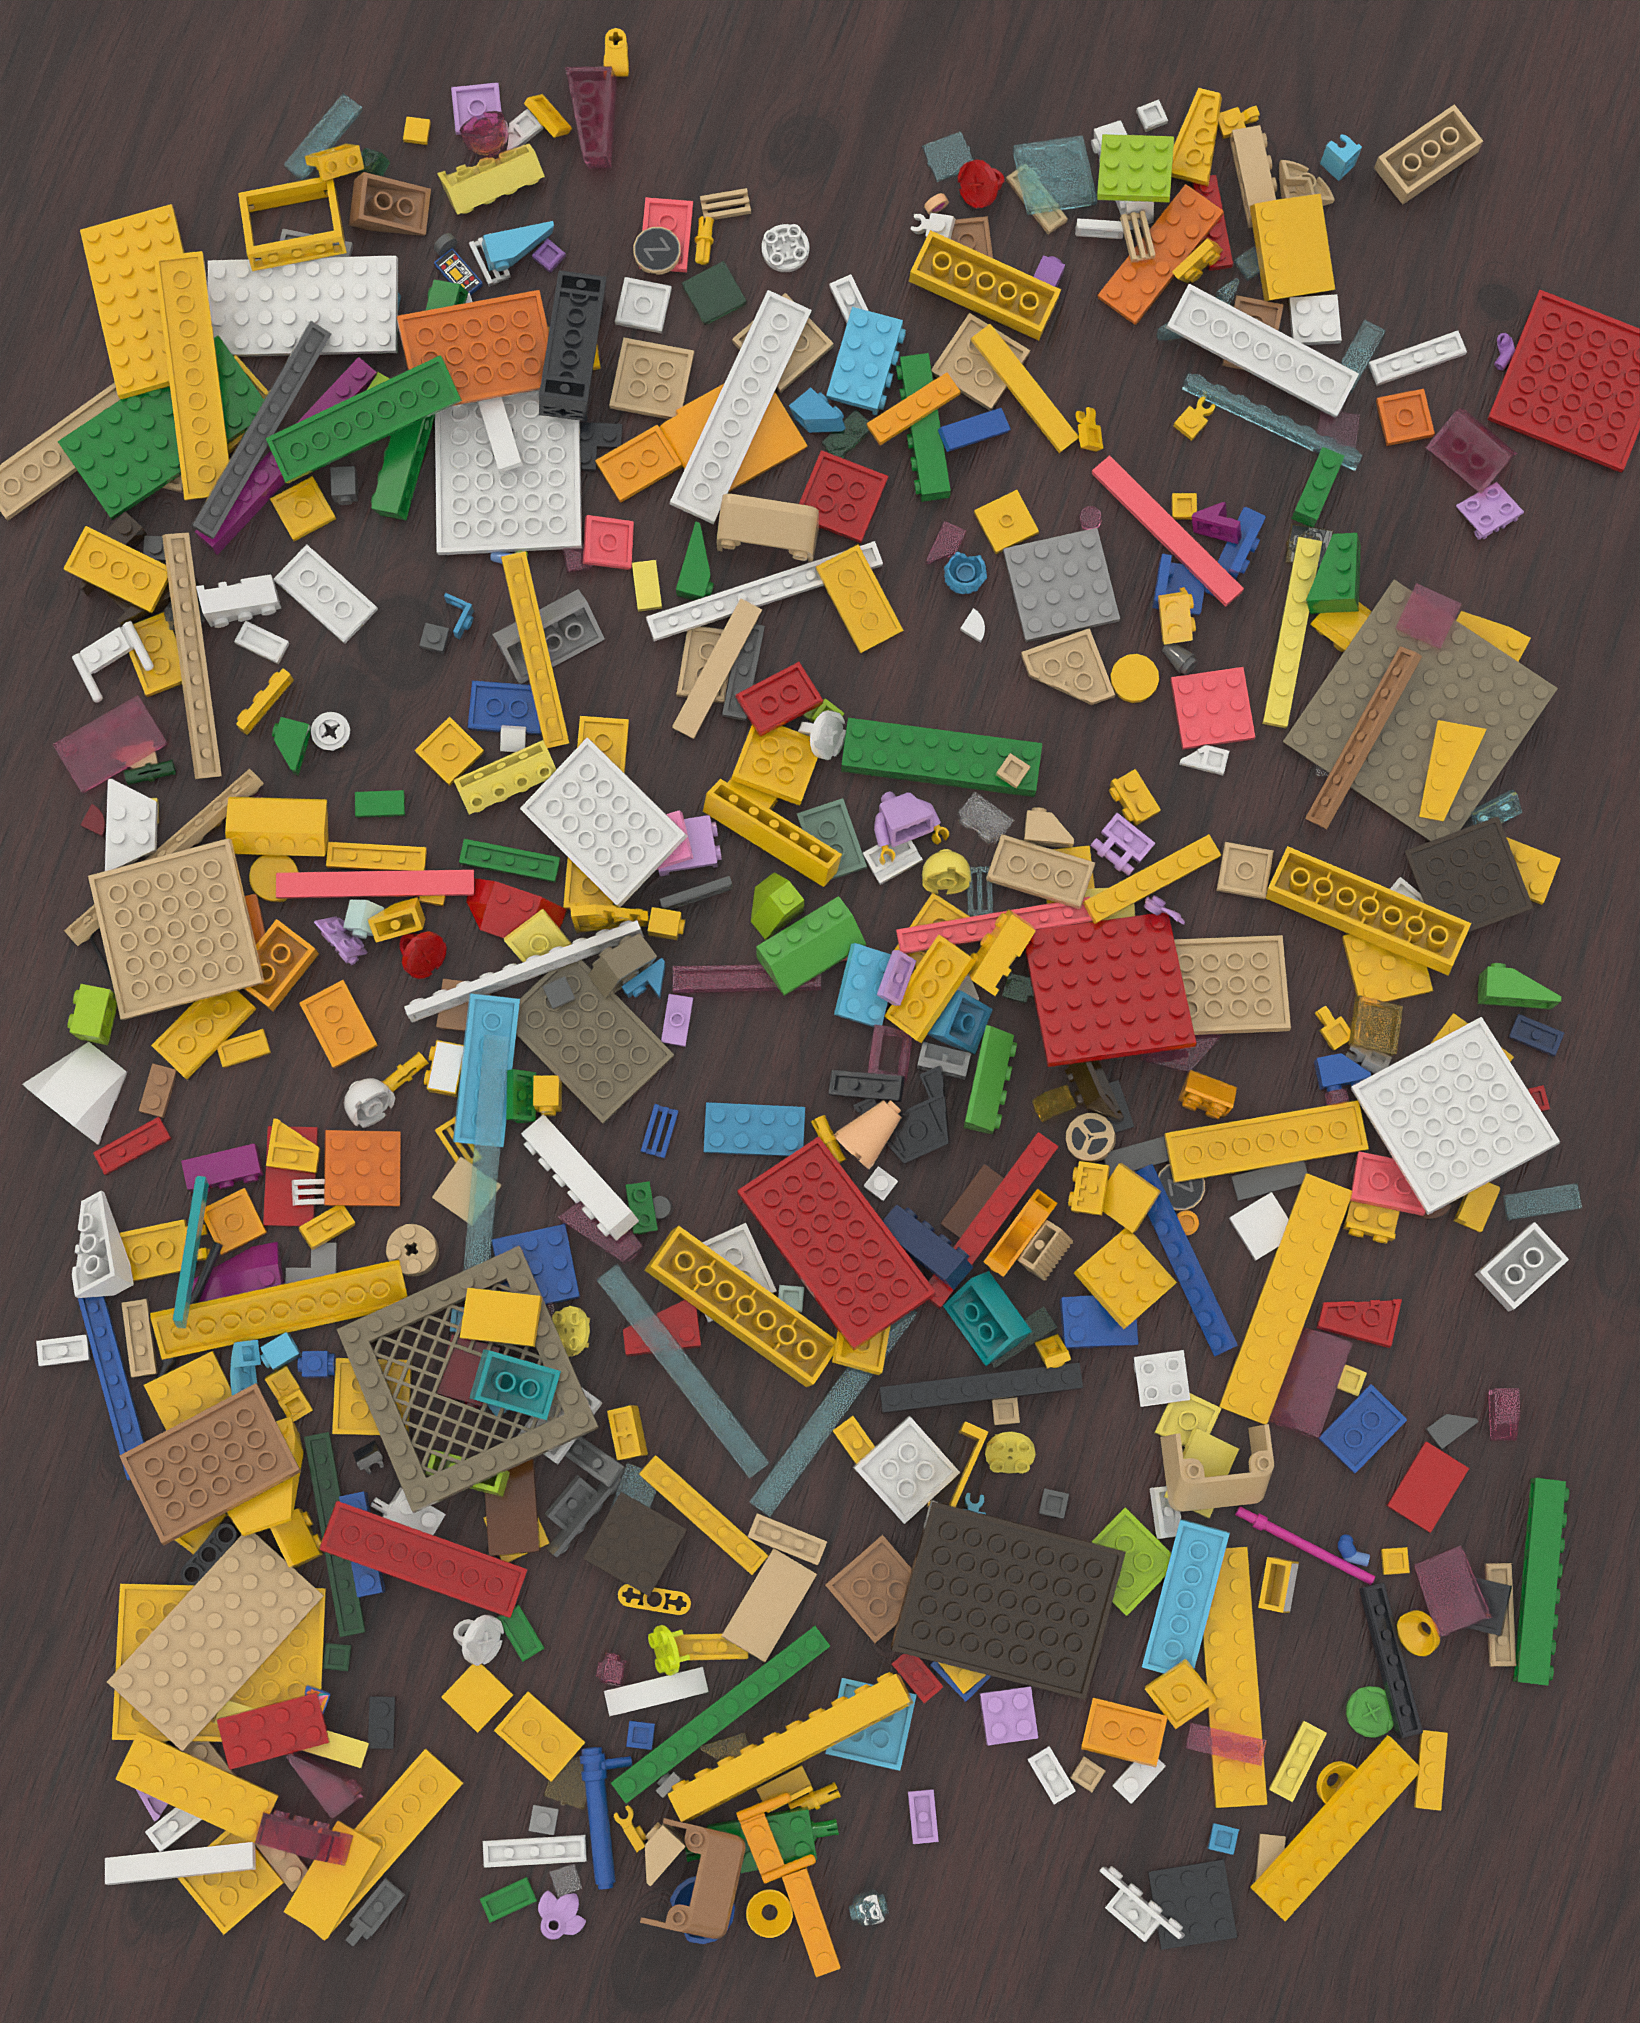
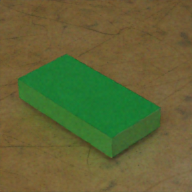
[355,790,405,818]
[497,1605,545,1662]
[480,1877,537,1923]

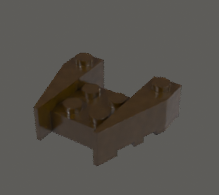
[80,512,199,627]

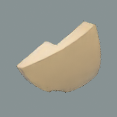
[1279,160,1334,206]

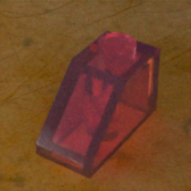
[1488,1388,1520,1441]

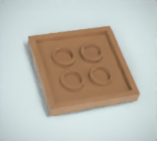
[826,1535,912,1643]

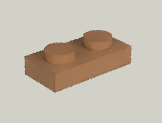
[139,1063,178,1118]

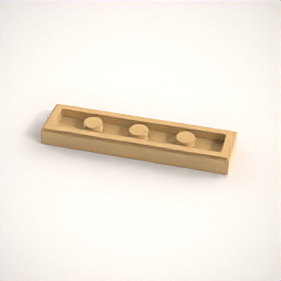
[1485,1563,1516,1666]

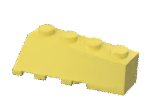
[437,144,545,215]

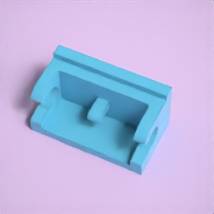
[1320,134,1362,181]

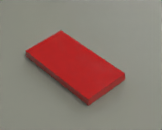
[263,1126,319,1227]

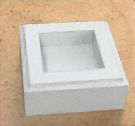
[1136,100,1168,132]
[500,725,526,752]

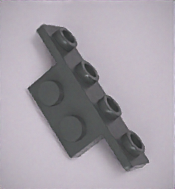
[545,1475,622,1558]

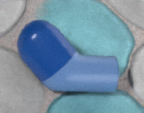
[1338,1535,1370,1567]

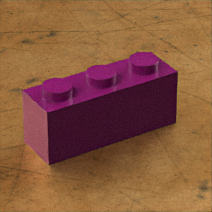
[181,1144,264,1193]

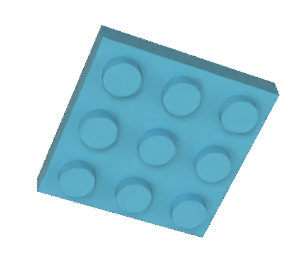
[825,1678,916,1771]

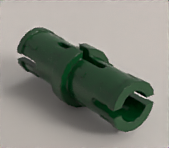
[124,759,176,785]

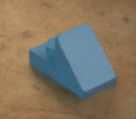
[622,958,666,999]

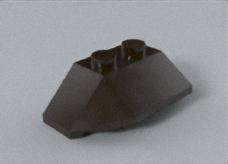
[1064,1060,1124,1123]

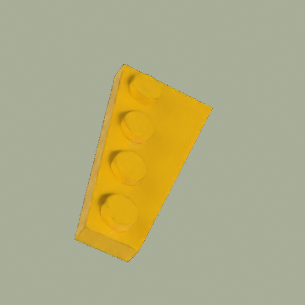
[1172,88,1222,186]
[1419,720,1487,822]

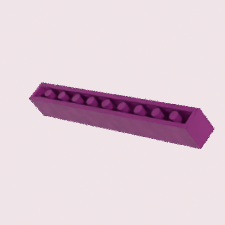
[195,357,377,555]

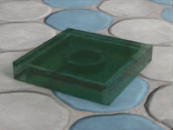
[682,261,747,325]

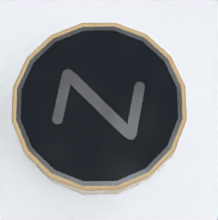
[633,227,681,275]
[1158,1164,1205,1211]

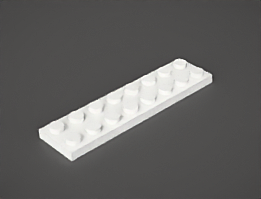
[1166,284,1359,418]

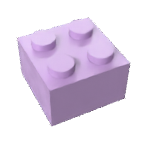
[979,1686,1038,1745]

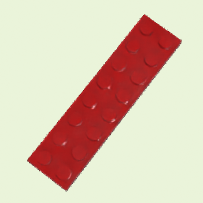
[318,1501,527,1618]

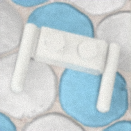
[72,621,154,703]

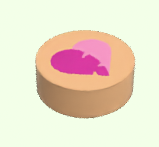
[924,193,949,215]

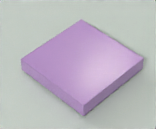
[451,83,503,135]

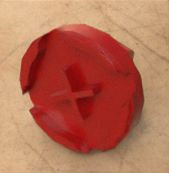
[958,159,1005,208]
[399,931,447,979]

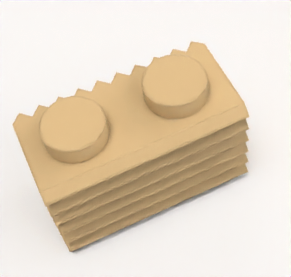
[1017,1220,1073,1280]

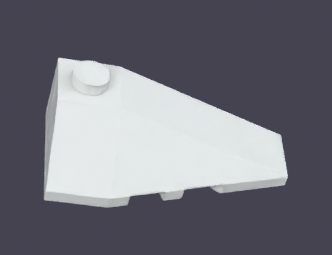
[72,1191,134,1298]

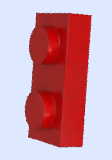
[891,1653,943,1703]

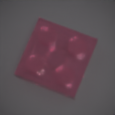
[1395,584,1461,649]

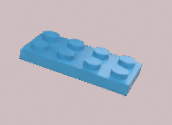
[704,1102,805,1157]

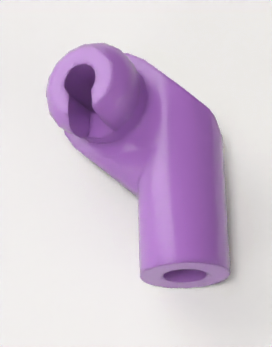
[1494,333,1515,371]

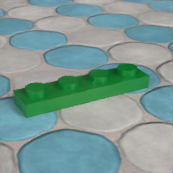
[459,839,561,883]

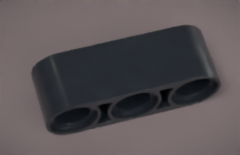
[180,1523,240,1585]

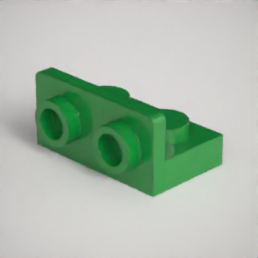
[506,1069,536,1124]

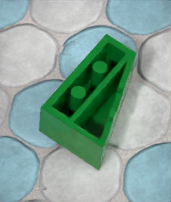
[1306,533,1361,614]

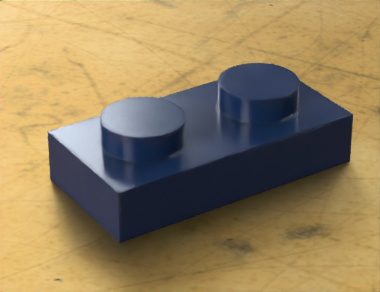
[1508,1014,1564,1057]

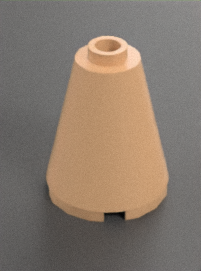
[834,1100,902,1169]

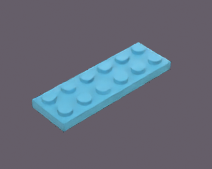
[453,993,520,1147]
[1142,1519,1230,1673]

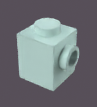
[343,900,384,939]

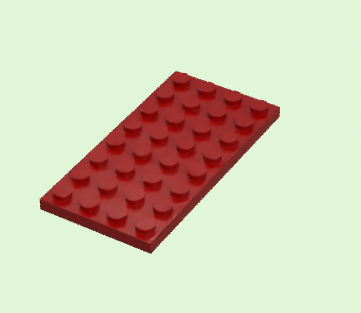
[737,1136,936,1351]

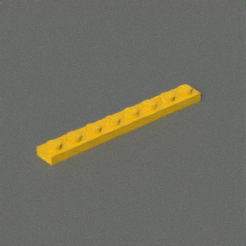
[501,551,569,748]

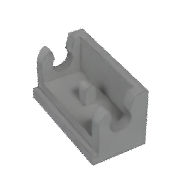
[917,1042,971,1080]

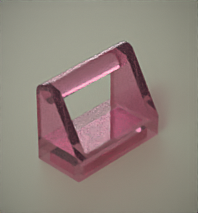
[868,1025,913,1082]

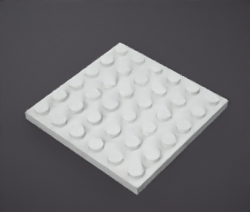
[1351,1017,1560,1215]

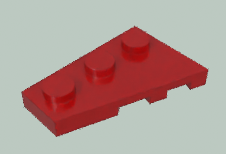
[1317,1299,1402,1348]

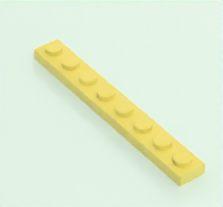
[1262,537,1322,728]

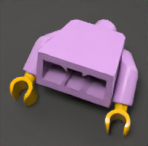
[874,792,949,865]

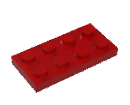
[217,1692,330,1770]

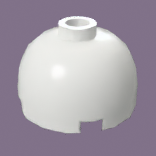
[344,1078,395,1128]

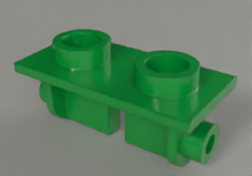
[625,1181,658,1235]

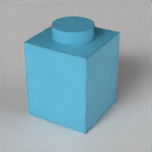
[260,1332,302,1371]

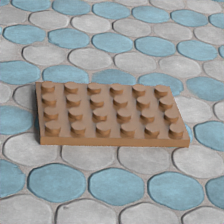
[120,1383,301,1545]

